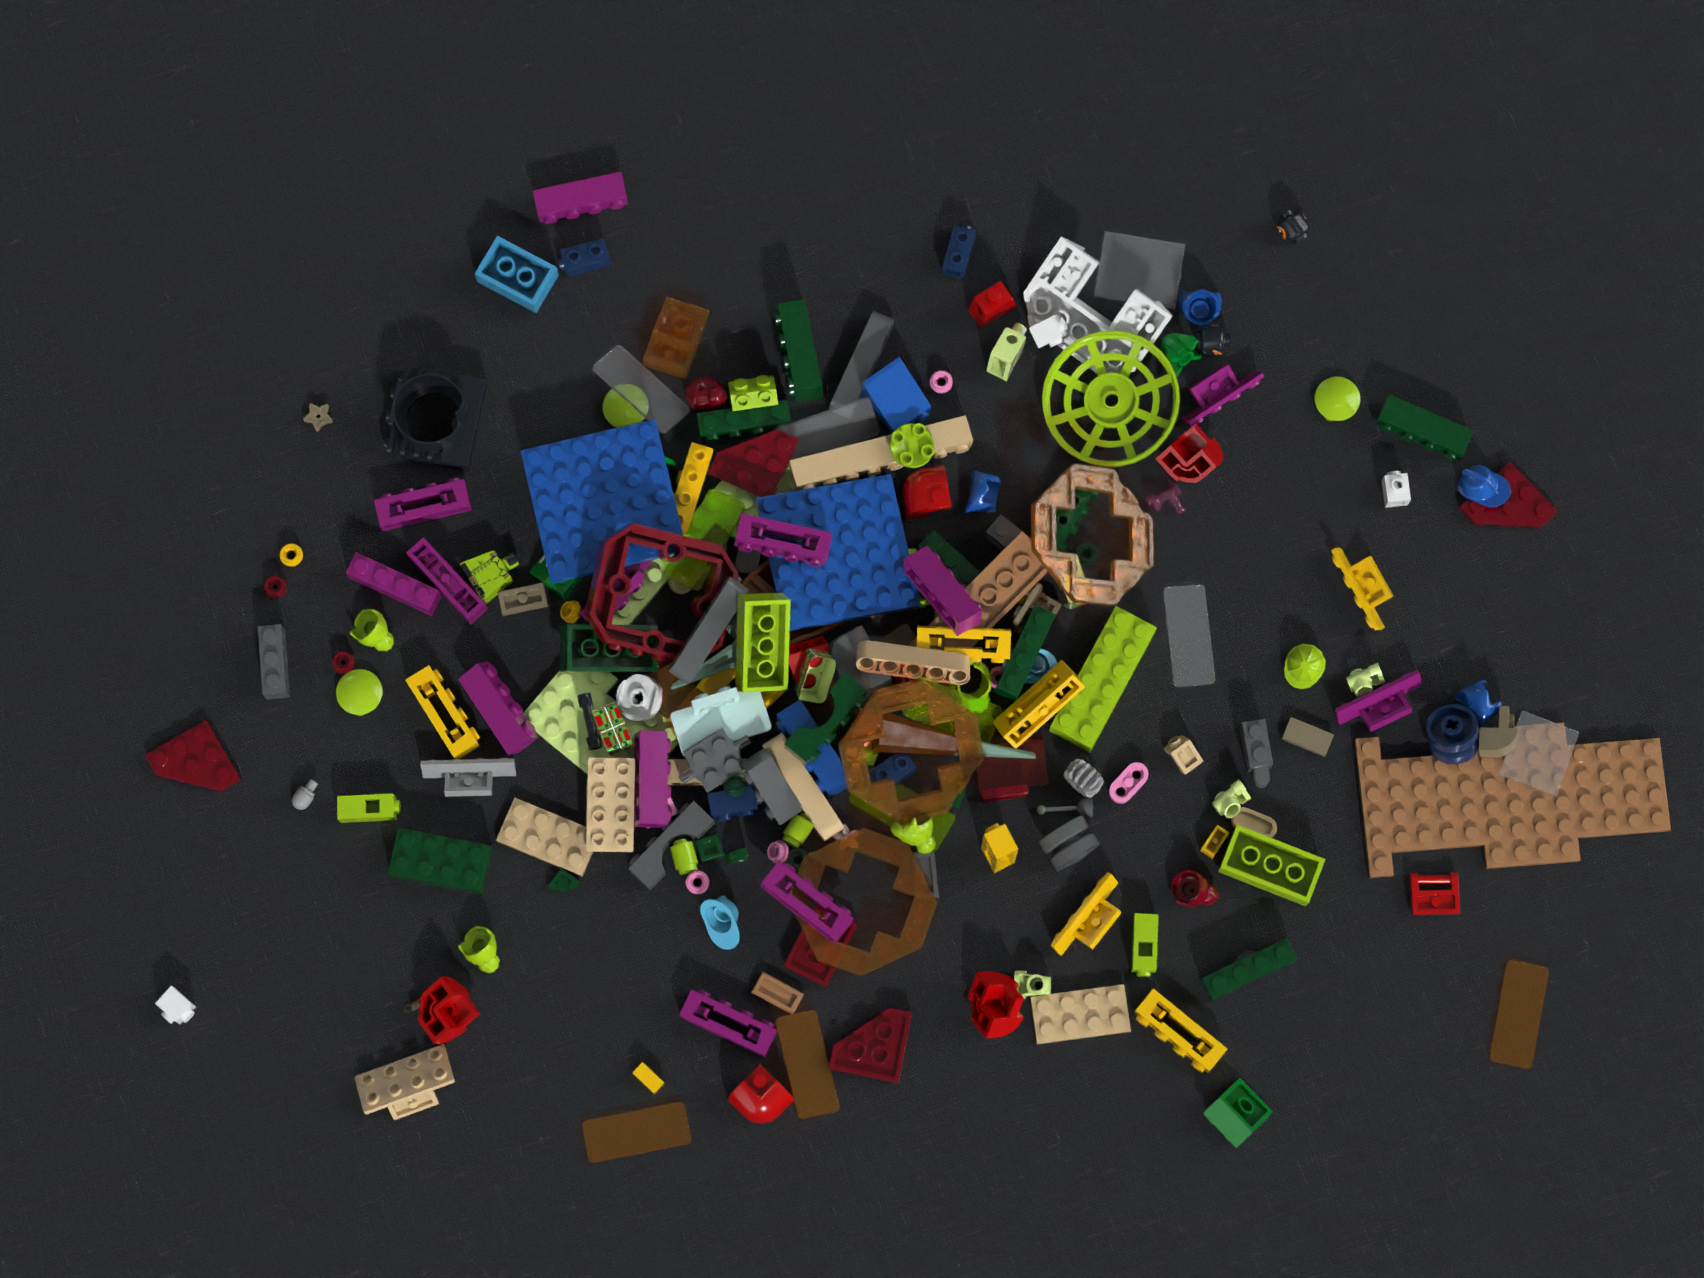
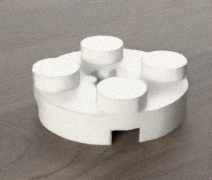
[616,674,662,721]

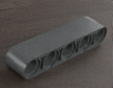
[829,311,895,419]
[668,576,749,684]

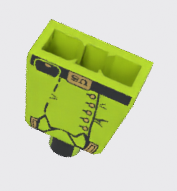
[460,550,519,604]

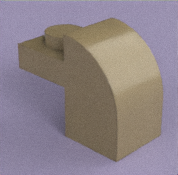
[1479,706,1519,758]

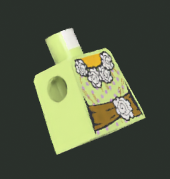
[986,323,1027,381]

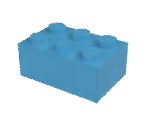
[475,236,559,313]

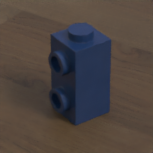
[942,225,976,279]
[558,238,611,277]
[863,753,917,799]
[707,785,762,822]

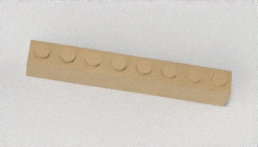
[788,415,973,491]

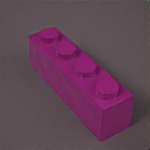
[533,172,628,224]
[903,546,982,636]
[346,552,442,616]
[458,662,539,755]
[634,730,671,828]

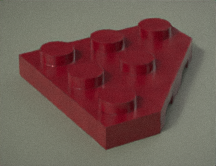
[708,430,800,497]
[1459,462,1558,529]
[145,720,241,792]
[829,1008,912,1083]

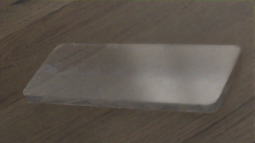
[593,345,690,433]
[775,397,879,465]
[1163,584,1215,687]

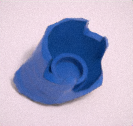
[1178,289,1222,326]
[964,470,1001,514]
[1454,680,1502,730]

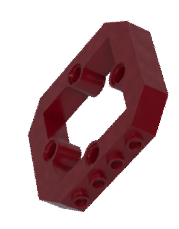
[584,523,738,662]

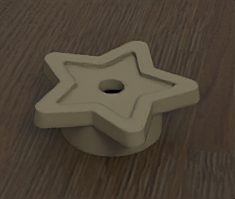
[303,403,333,432]

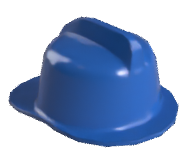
[1458,465,1511,507]

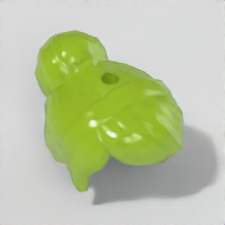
[350,609,394,651]
[891,815,936,854]
[458,925,499,973]

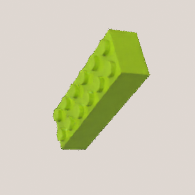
[1049,606,1157,753]

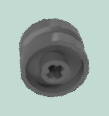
[1039,816,1100,871]

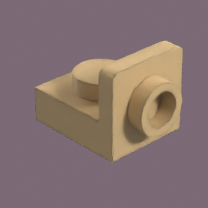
[1164,735,1203,775]

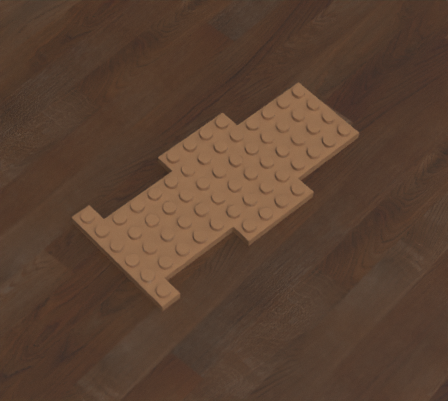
[1354,722,1671,878]

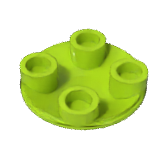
[1315,377,1360,421]
[603,385,648,428]
[889,423,935,468]
[336,669,383,716]

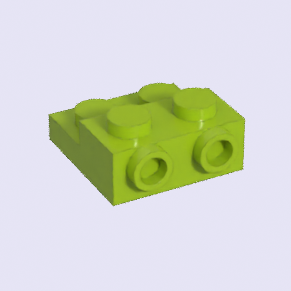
[728,375,778,411]

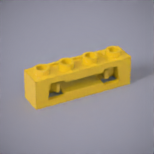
[917,625,1011,663]
[993,660,1085,749]
[406,665,480,759]
[981,823,1018,873]
[1134,989,1227,1073]

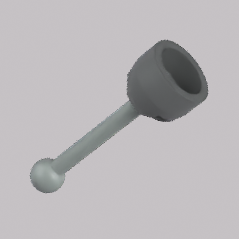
[1037,798,1093,817]

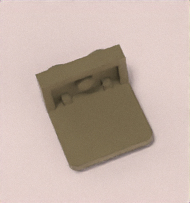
[1012,583,1062,634]

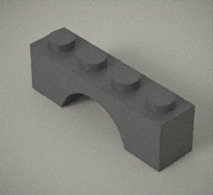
[628,801,715,890]

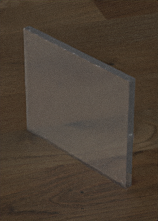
[1094,231,1185,310]

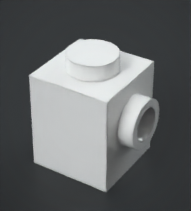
[1029,314,1067,348]
[1381,471,1411,508]
[155,986,196,1024]

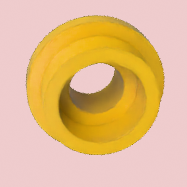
[280,544,303,567]
[560,600,581,624]

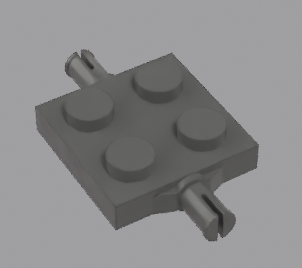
[678,727,751,793]

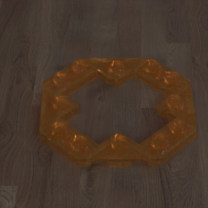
[1031,464,1154,606]
[838,679,984,824]
[791,828,937,977]

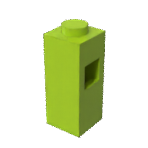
[337,793,401,823]
[1131,913,1158,977]

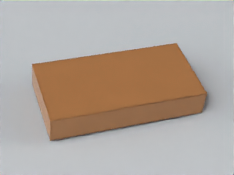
[751,972,804,1015]

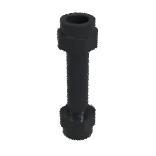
[577,693,602,750]

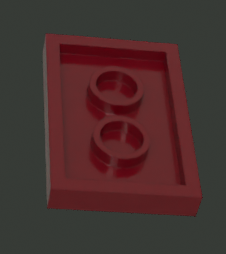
[784,905,858,988]

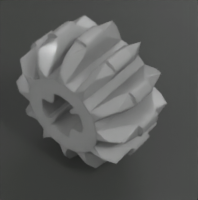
[1064,759,1104,798]

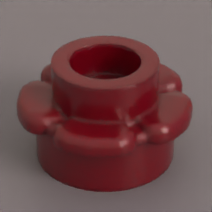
[264,576,287,598]
[332,651,355,674]

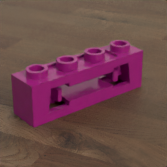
[374,478,472,531]
[734,513,833,567]
[406,537,488,625]
[760,861,854,944]
[679,988,777,1058]

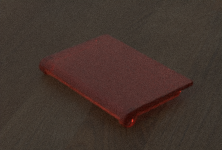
[975,738,1049,793]

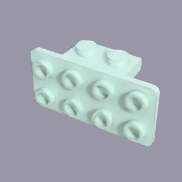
[670,686,771,756]

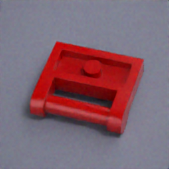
[1409,872,1460,915]

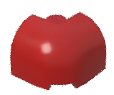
[1155,423,1223,484]
[902,465,952,520]
[967,971,1024,1038]
[417,976,480,1044]
[727,1065,795,1124]

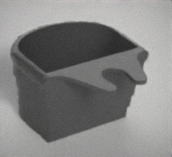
[828,625,895,708]

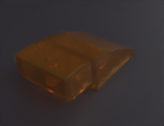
[643,297,710,379]

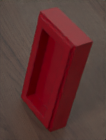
[980,784,1029,802]

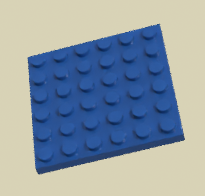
[520,419,683,584]
[755,474,921,631]

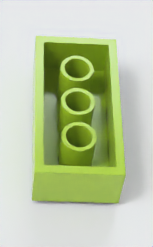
[735,593,791,692]
[1218,825,1325,906]

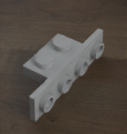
[421,758,516,797]

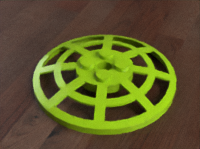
[1042,330,1180,467]

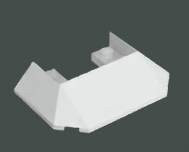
[1023,237,1173,374]

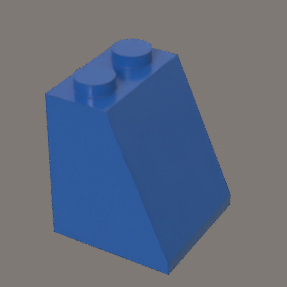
[862,357,931,434]

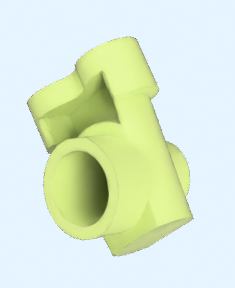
[1346,663,1385,697]
[1212,779,1251,818]
[1014,971,1051,999]

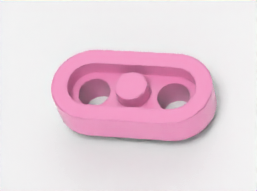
[1109,762,1149,804]

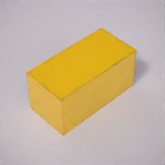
[1200,825,1229,859]
[632,1062,665,1094]

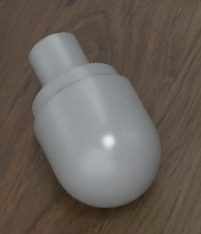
[292,779,318,810]

